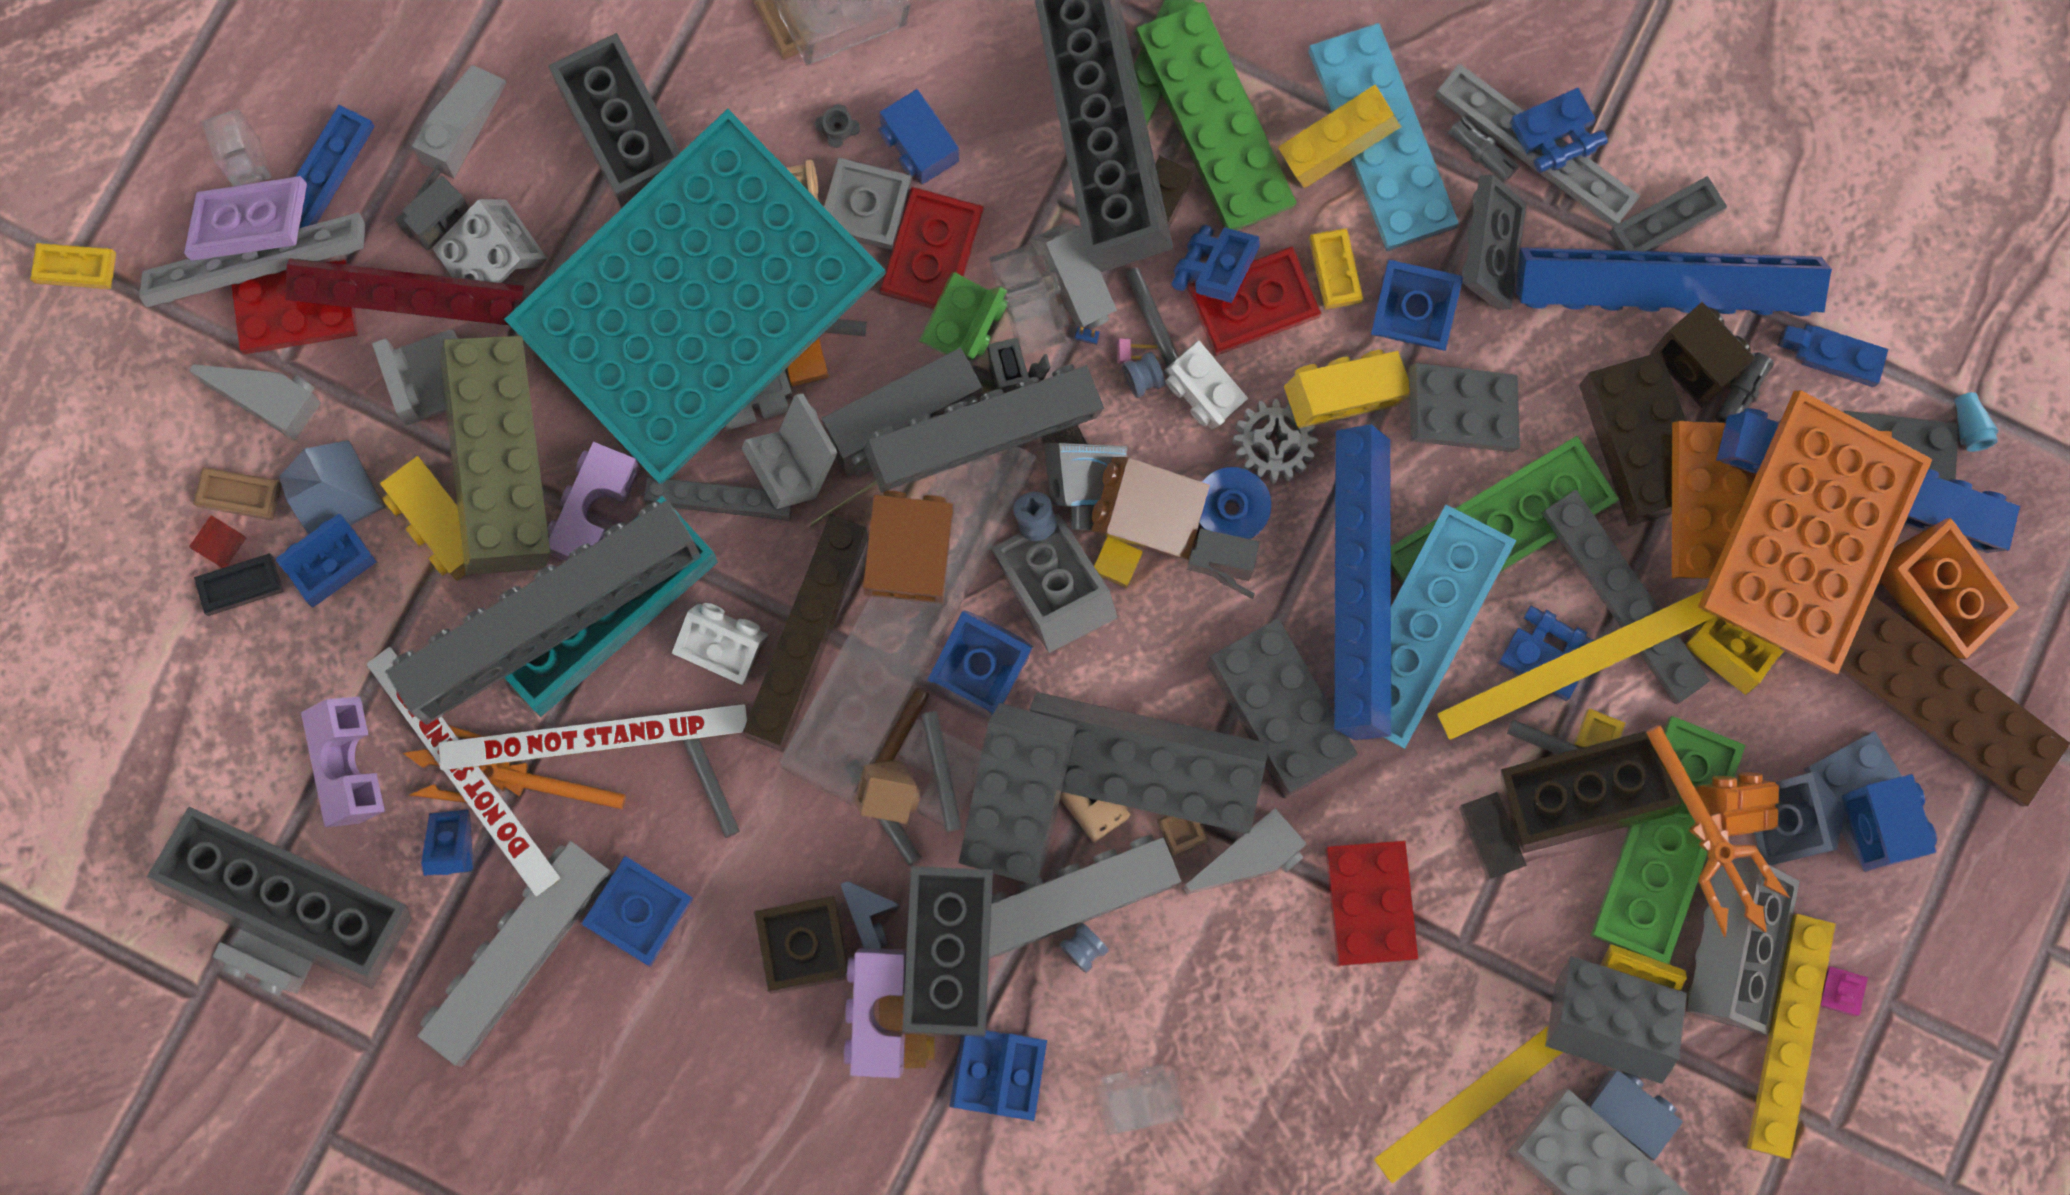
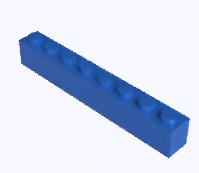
[1515,247,1832,316]
[1716,408,2020,553]
[1334,424,1391,740]

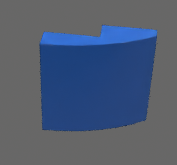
[949,1030,1047,1121]

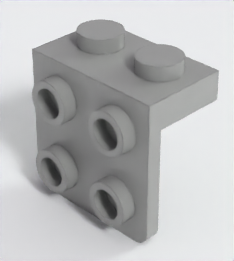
[212,929,313,996]

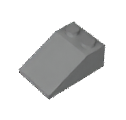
[991,513,1118,653]

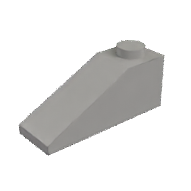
[412,65,507,178]
[189,364,321,441]
[1182,808,1306,895]

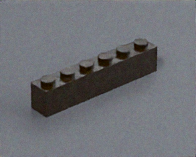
[743,514,868,752]

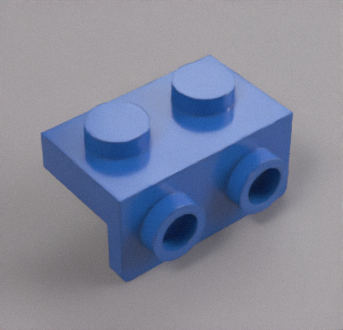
[276,514,377,608]

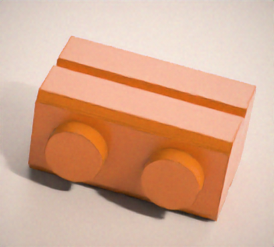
[1694,772,1779,837]

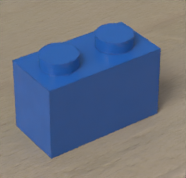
[878,89,959,185]

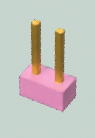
[1117,339,1158,364]

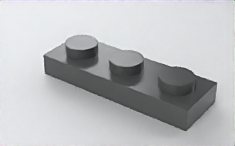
[1609,176,1727,251]

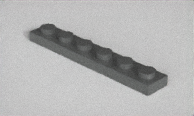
[1541,489,1710,704]

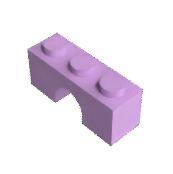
[547,442,641,561]
[301,697,385,827]
[844,948,907,1078]

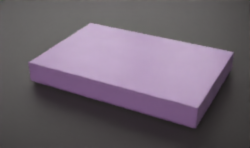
[184,176,307,261]

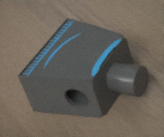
[1044,443,1128,530]

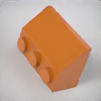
[1880,518,2019,659]

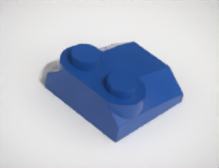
[1371,260,1463,351]
[927,610,1034,715]

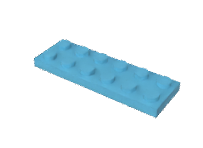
[1308,23,1459,251]
[1383,505,1516,749]

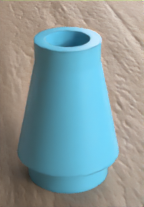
[1954,392,1999,452]

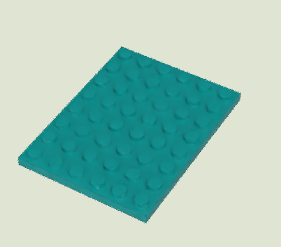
[504,108,886,484]

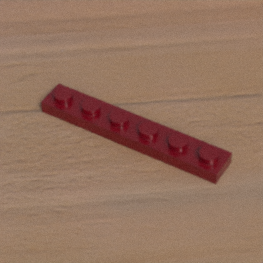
[286,258,524,326]

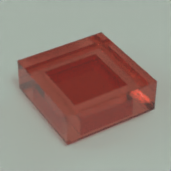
[189,515,247,568]

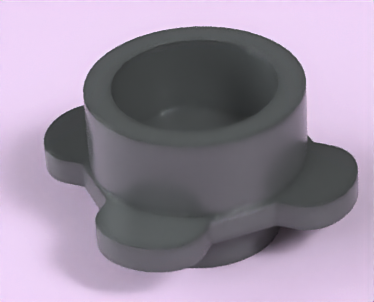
[815,104,860,148]

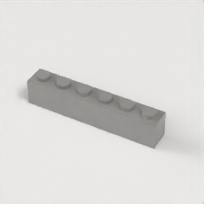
[989,834,1181,959]
[417,841,613,1067]

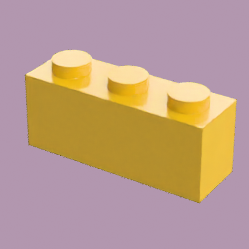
[1278,84,1401,188]
[1284,349,1410,429]
[380,456,466,581]

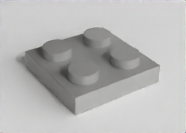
[824,157,912,250]

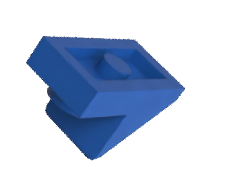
[421,809,473,876]

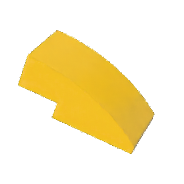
[1685,617,1785,695]

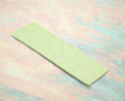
[810,481,877,527]

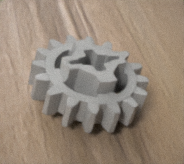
[1232,399,1317,484]

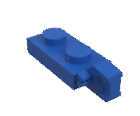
[1777,325,1889,387]

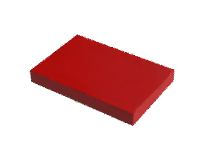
[879,186,984,309]
[1187,246,1321,356]

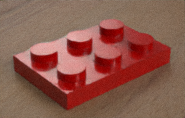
[231,259,358,355]
[1325,840,1418,967]

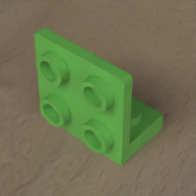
[918,272,1008,360]

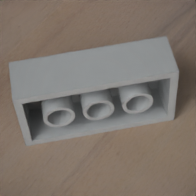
[1508,1089,1689,1195]

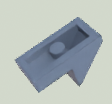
[840,881,900,949]

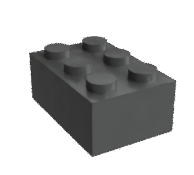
[1545,956,1687,1084]

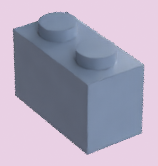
[1585,1070,1683,1160]

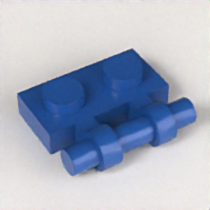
[1509,87,1608,173]
[1171,225,1260,303]
[1498,605,1595,701]

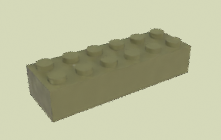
[440,336,550,575]

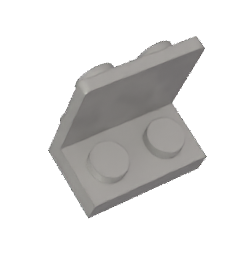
[433,199,548,283]
[372,330,458,426]
[742,394,837,509]

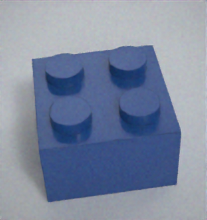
[1841,774,1937,872]

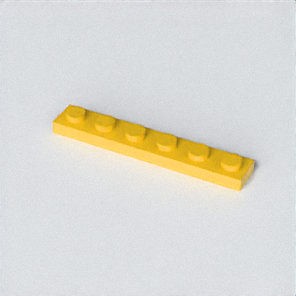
[1747,914,1836,1159]

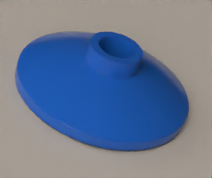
[1199,467,1271,539]

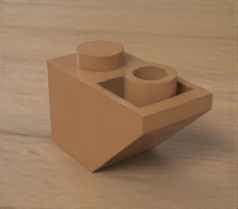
[854,761,920,824]

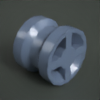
[1122,351,1166,398]
[1013,492,1057,541]
[1059,922,1109,973]

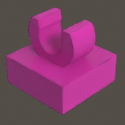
[1820,966,1868,1017]

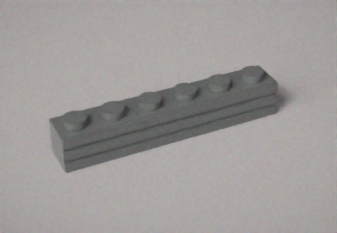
[644,477,792,521]

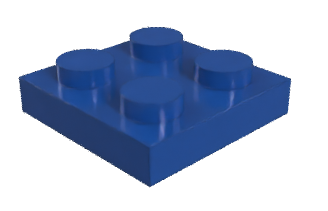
[581,856,694,967]

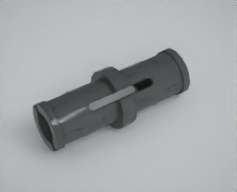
[1448,116,1519,184]
[1715,352,1774,423]

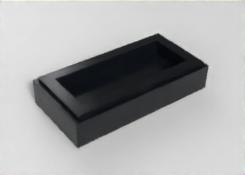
[194,553,284,616]

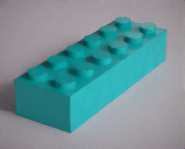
[505,496,718,717]

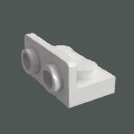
[1162,341,1248,430]
[672,603,768,685]

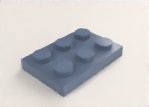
[1804,731,1929,872]

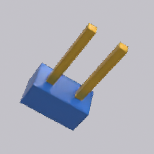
[1075,326,1100,345]

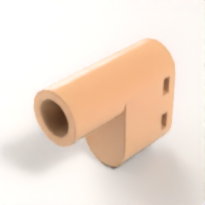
[1060,792,1131,844]

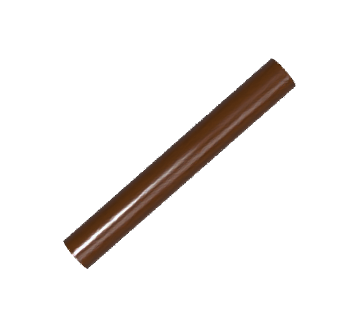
[874,687,930,764]

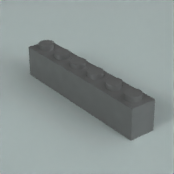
[864,365,1104,493]

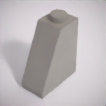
[1030,223,1117,329]

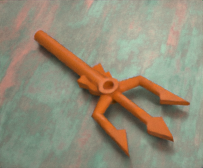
[403,725,626,810]
[1646,725,1790,938]

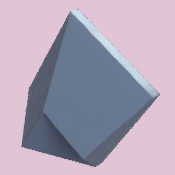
[279,440,385,535]
[1754,772,1846,866]

